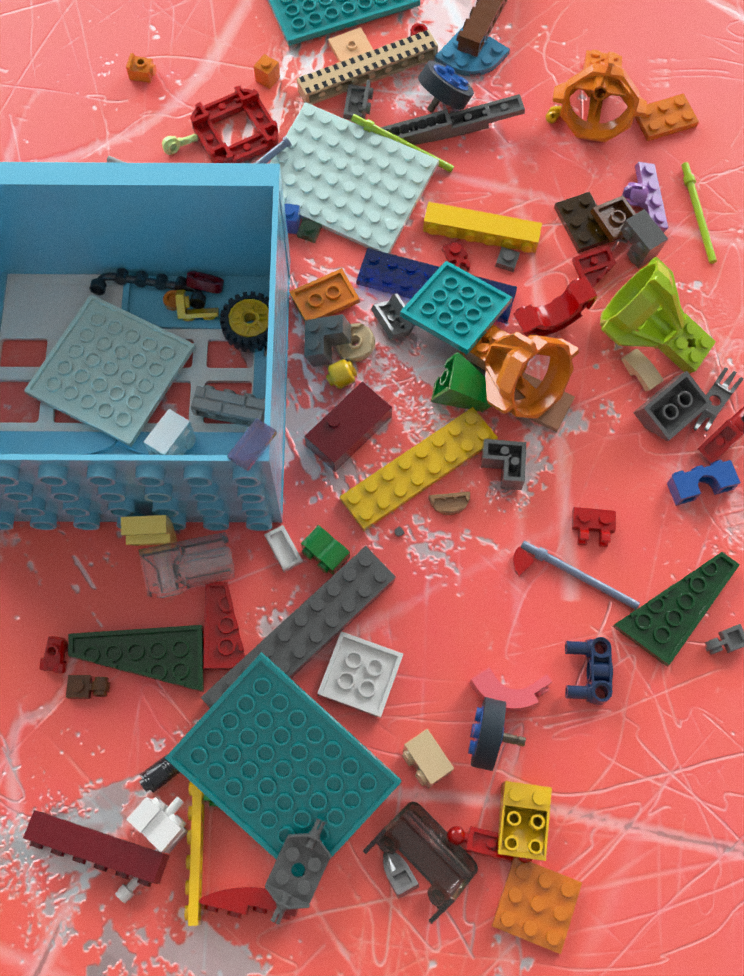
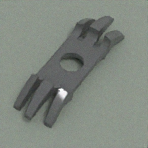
[693,367,744,431]

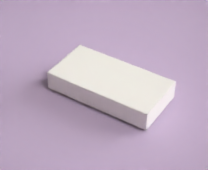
[264,525,303,572]

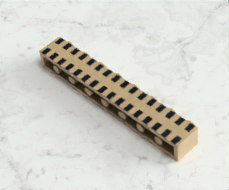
[297,30,438,105]

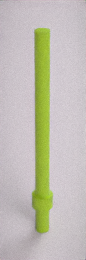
[351,114,454,173]
[681,162,717,264]

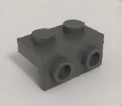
[343,80,374,120]
[371,293,415,340]

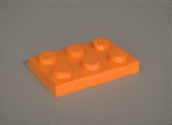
[635,93,699,141]
[289,268,360,322]

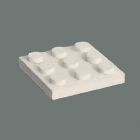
[317,631,403,718]

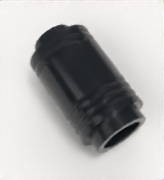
[139,754,180,793]

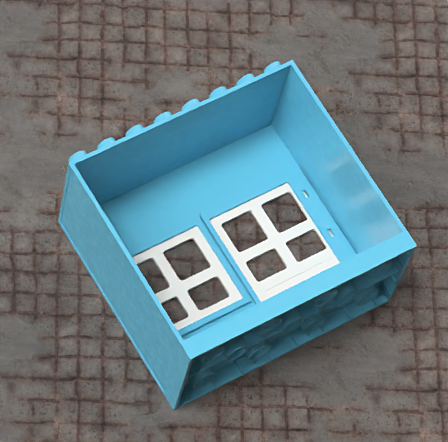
[0,162,291,531]

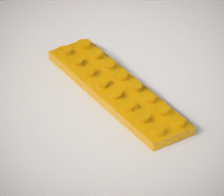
[339,407,498,531]

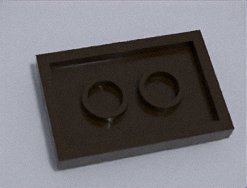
[554,191,611,253]

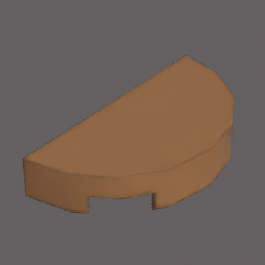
[428,492,470,516]

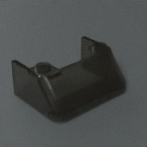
[363,801,478,924]

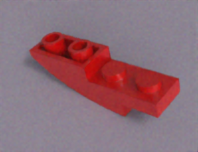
[199,887,298,920]

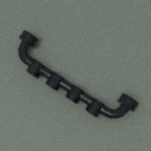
[89,268,206,309]

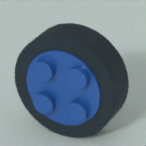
[418,61,474,113]
[468,697,526,771]

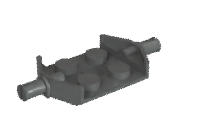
[265,818,332,925]

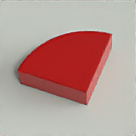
[513,546,535,577]

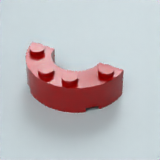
[513,276,597,337]

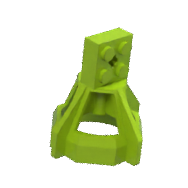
[600,257,716,374]

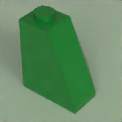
[431,352,492,412]

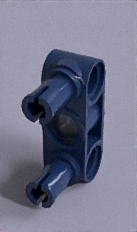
[565,637,613,705]

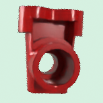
[39,636,68,674]

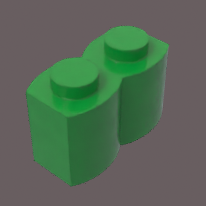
[301,525,350,575]

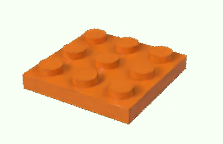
[491,857,582,954]

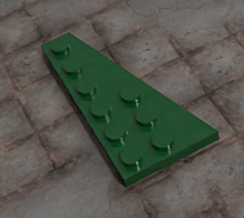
[612,552,740,667]
[68,625,204,692]

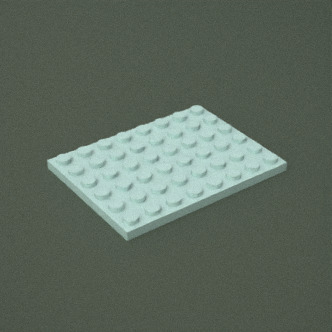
[269,102,439,257]

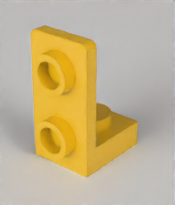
[175,290,219,321]

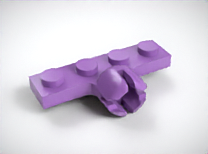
[622,162,668,232]

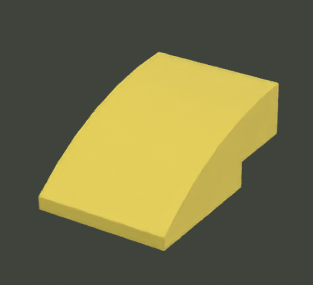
[121,515,177,546]

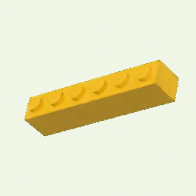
[423,202,542,253]

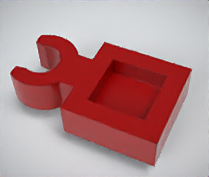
[442,239,470,271]

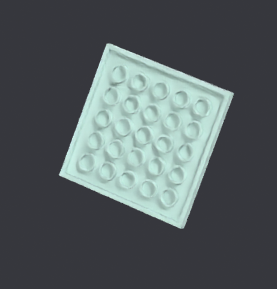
[24,294,195,447]

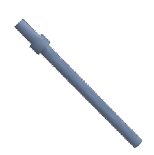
[521,540,640,610]

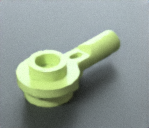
[162,134,198,155]

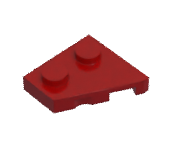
[572,246,616,287]

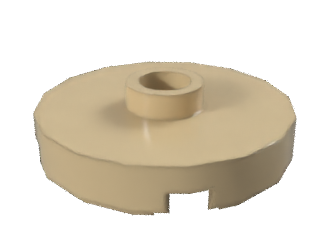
[336,323,375,362]

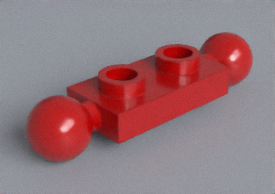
[447,826,533,863]

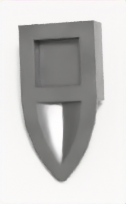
[383,849,419,899]

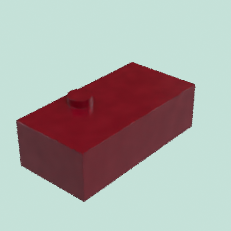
[304,381,392,472]

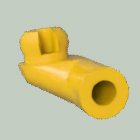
[546,105,561,123]

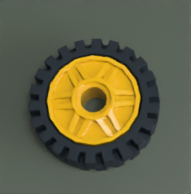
[220,291,269,352]

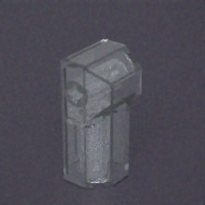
[138,532,235,598]

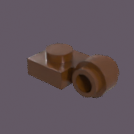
[66,675,110,699]

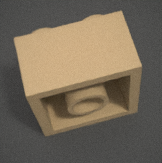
[402,729,454,789]

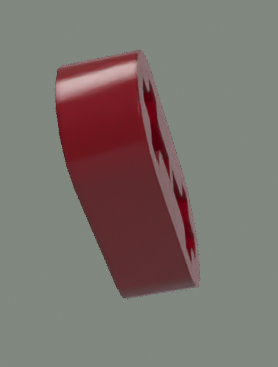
[186,271,224,294]

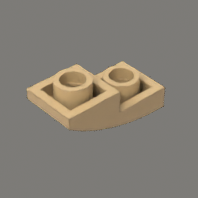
[621,349,664,392]

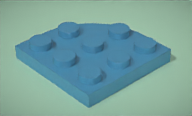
[434,27,510,76]

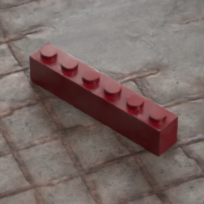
[23,810,170,887]

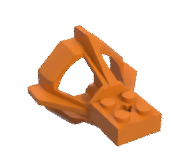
[552,50,647,142]
[459,325,579,418]

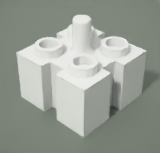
[126,797,188,854]

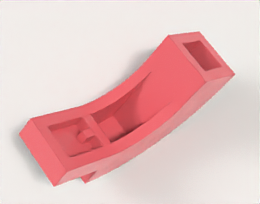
[469,667,552,712]

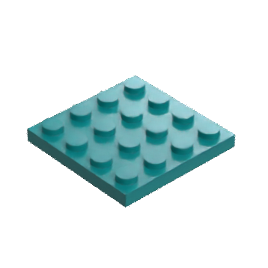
[400,261,512,355]

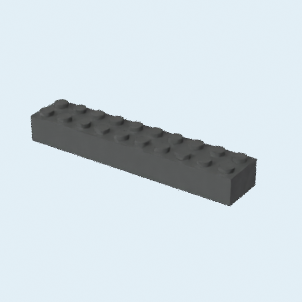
[200,546,396,708]

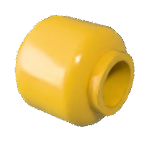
[326,359,357,389]

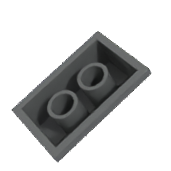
[633,371,712,441]

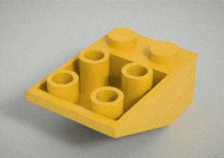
[498,781,552,861]

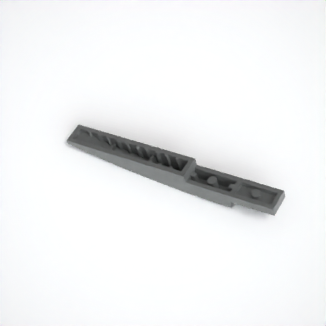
[381,94,525,145]

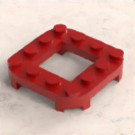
[190,85,279,163]

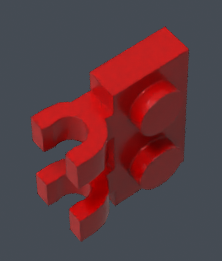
[572,507,616,547]

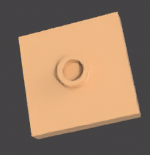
[328,27,373,62]

